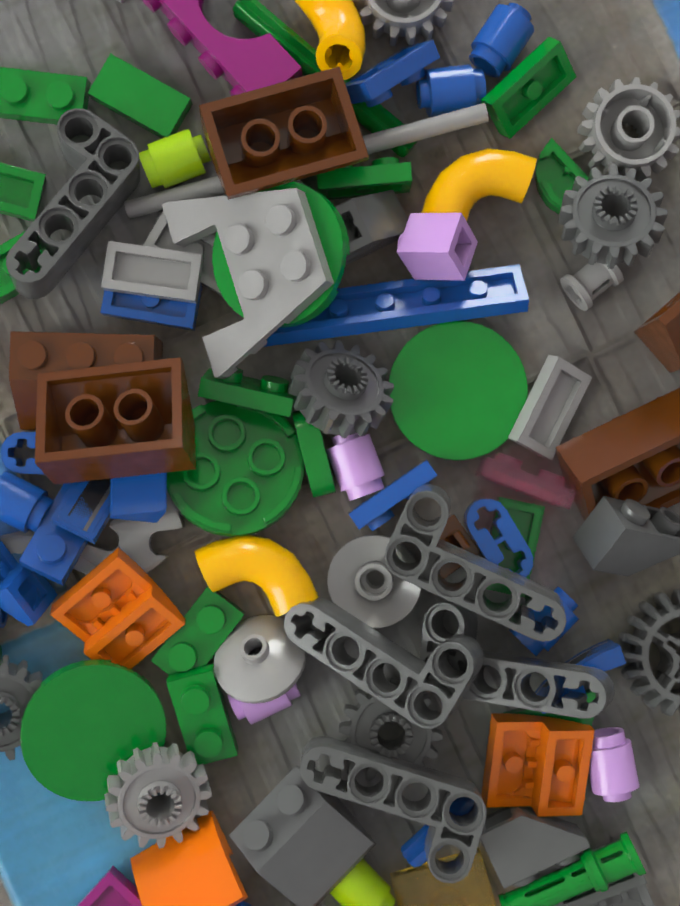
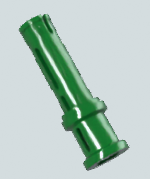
[498,832,646,906]

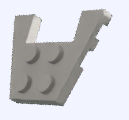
[162,188,334,379]

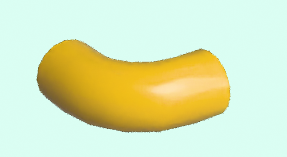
[294,0,366,80]
[421,148,537,221]
[194,535,319,617]

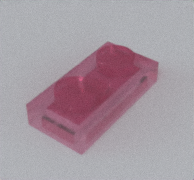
[475,452,576,509]

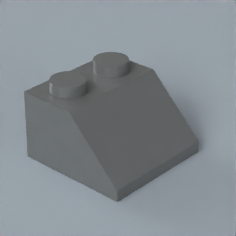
[229,766,376,906]

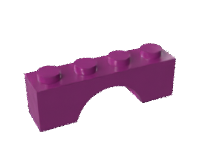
[142,0,302,96]

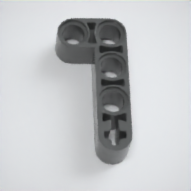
[6,108,140,299]
[384,484,566,642]
[284,598,484,729]
[420,601,615,719]
[300,736,487,884]

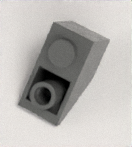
[336,190,408,266]
[573,496,680,577]
[480,806,590,889]

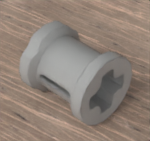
[560,262,624,311]

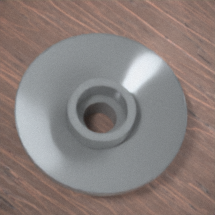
[327,534,421,628]
[214,615,307,704]

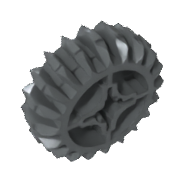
[619,589,680,716]

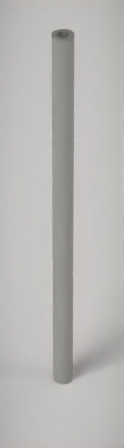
[124,103,489,219]

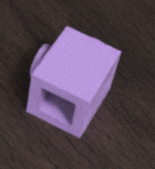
[397,213,478,281]

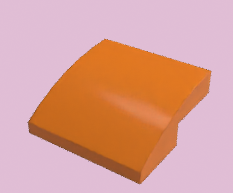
[50,547,185,669]
[481,713,595,817]
[130,810,248,906]

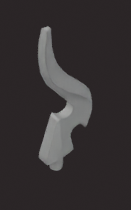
[0,491,185,574]

